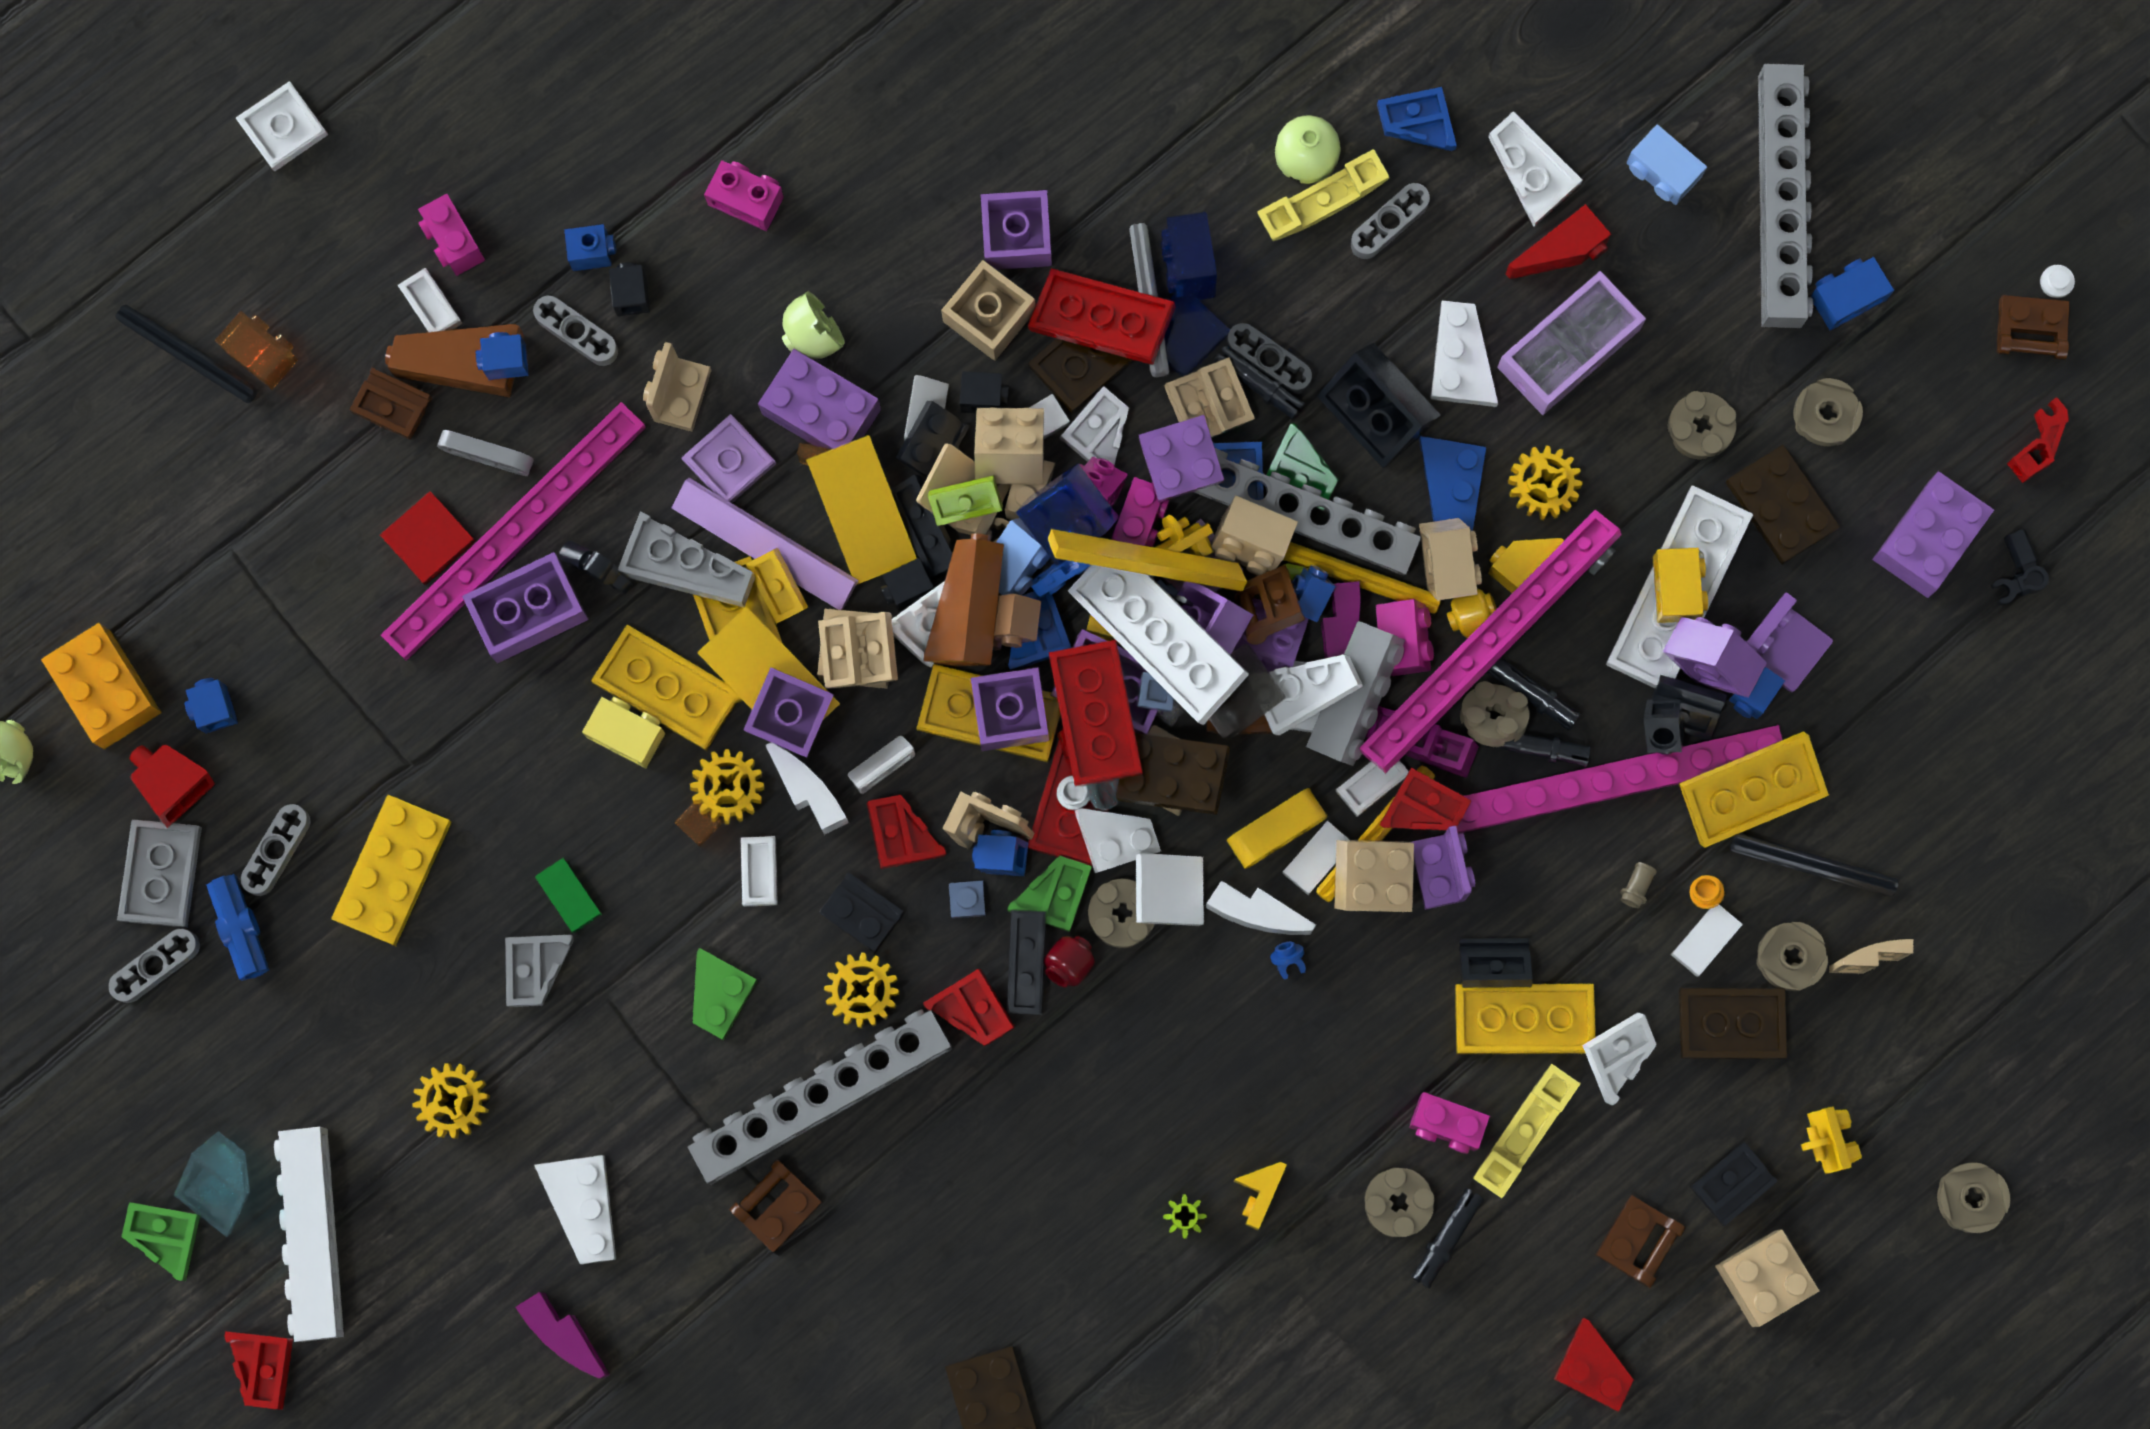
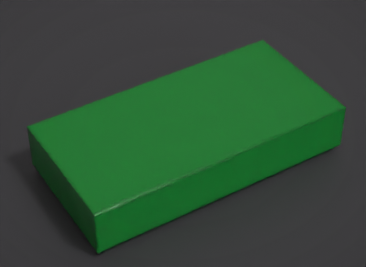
[535,858,602,934]

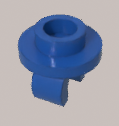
[1270,941,1306,979]

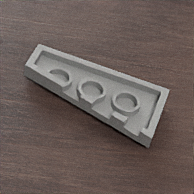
[618,511,756,607]

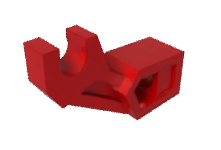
[2007,397,2069,483]

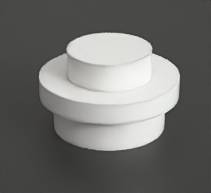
[2040,265,2075,298]
[1057,776,1091,810]

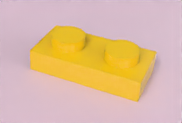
[746,548,808,624]

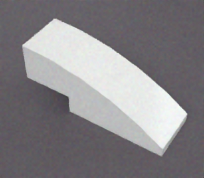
[766,742,849,835]
[1206,881,1316,935]

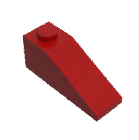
[1506,204,1611,279]

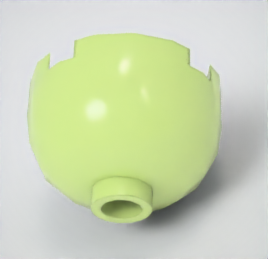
[1275,115,1341,184]
[782,291,845,360]
[0,720,33,784]

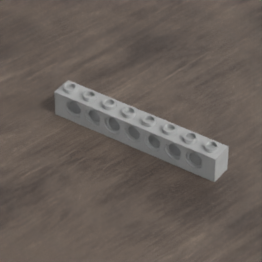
[1758,64,1813,328]
[1194,448,1421,576]
[688,1009,952,1185]

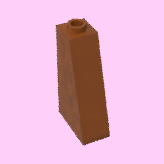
[385,324,524,397]
[923,534,1004,666]

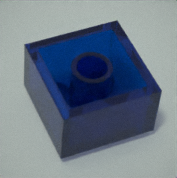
[1161,212,1217,303]
[1016,463,1119,565]

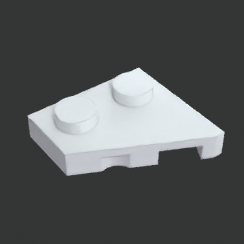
[1060,386,1129,465]
[1075,808,1161,873]
[1582,1012,1657,1105]

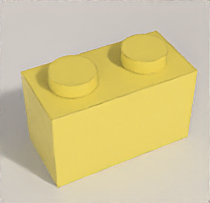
[582,697,665,769]

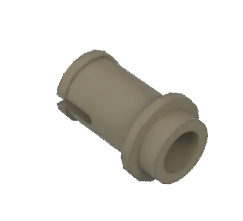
[1620,862,1657,908]

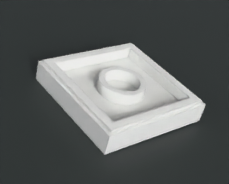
[236,81,328,172]
[1136,853,1204,926]

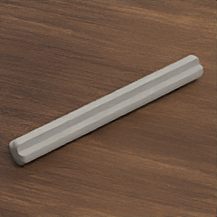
[1129,223,1169,377]

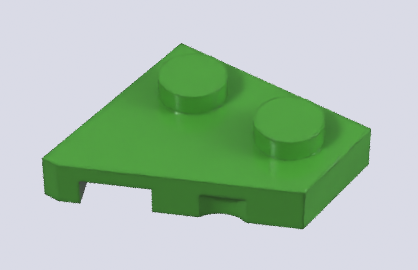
[1007,856,1092,932]
[693,948,758,1041]
[122,1202,200,1281]

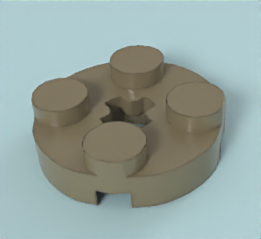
[1793,378,1863,446]
[1667,391,1736,460]
[1460,681,1529,747]
[1088,879,1155,948]
[1756,922,1828,991]
[1937,1163,2010,1233]
[1364,1168,1434,1237]

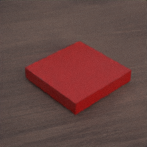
[380,491,476,585]

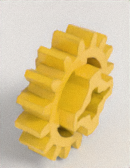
[1508,446,1582,520]
[690,749,764,824]
[824,953,899,1028]
[412,1063,490,1139]

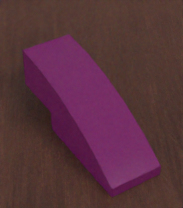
[1321,581,1361,658]
[1366,706,1479,778]
[515,1292,610,1379]

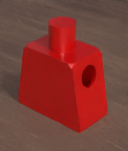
[129,745,215,828]

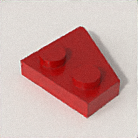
[1379,768,1471,830]
[867,795,946,869]
[923,969,1015,1046]
[1554,1318,1634,1412]
[224,1331,293,1409]

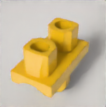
[1154,515,1213,557]
[1801,1106,1862,1174]

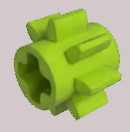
[1163,1194,1207,1239]

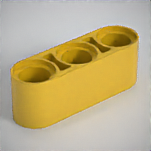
[1226,788,1328,869]

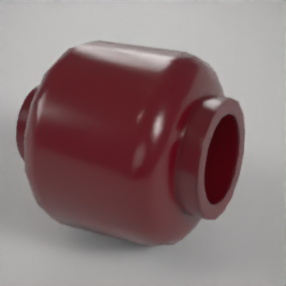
[1044,936,1095,988]

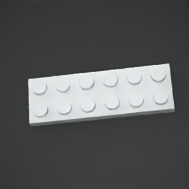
[1606,485,1753,688]
[1068,565,1249,725]

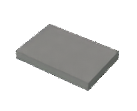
[117,819,202,928]

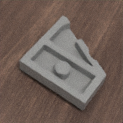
[505,935,573,1007]

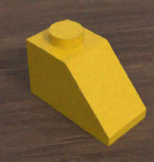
[1488,538,1564,593]

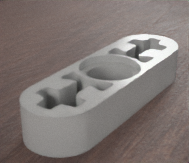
[1351,183,1430,259]
[533,296,618,366]
[437,430,534,476]
[241,804,311,896]
[109,929,200,1003]

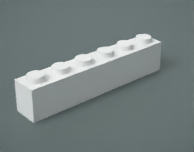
[274,1126,344,1342]

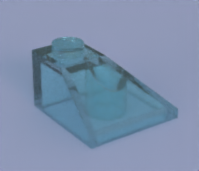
[174,1131,250,1237]

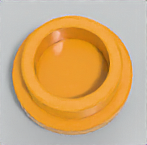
[1689,875,1725,909]

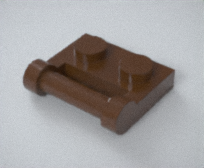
[1997,295,2069,360]
[1232,565,1305,645]
[729,1159,823,1253]
[1595,1195,1686,1288]

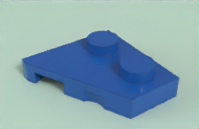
[1377,87,1457,151]
[1031,559,1090,597]
[1008,591,1071,672]

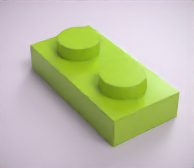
[928,475,1003,526]

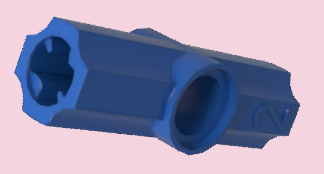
[206,874,269,981]

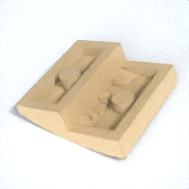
[1164,357,1255,438]
[818,612,898,689]
[1829,939,1913,974]

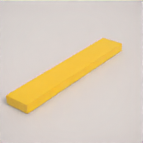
[1048,529,1247,591]

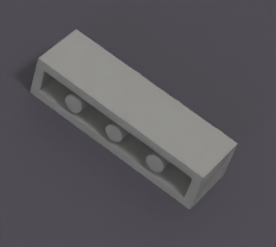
[1306,621,1405,766]

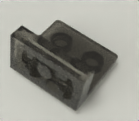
[1209,644,1286,739]

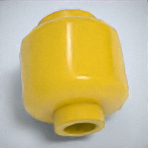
[1447,589,1497,638]

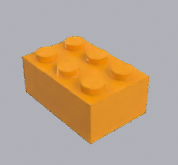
[41,623,162,749]

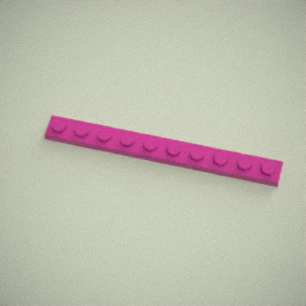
[381,402,646,661]
[1359,510,1622,774]
[1457,725,1782,834]

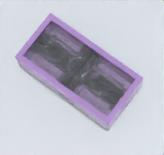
[1497,271,1646,415]

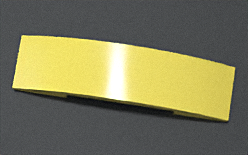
[1257,149,1389,241]
[1473,1064,1580,1198]

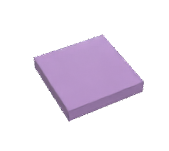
[682,414,776,503]

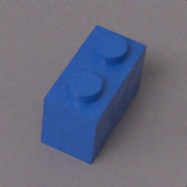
[1810,257,1894,331]

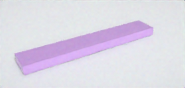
[672,478,859,610]

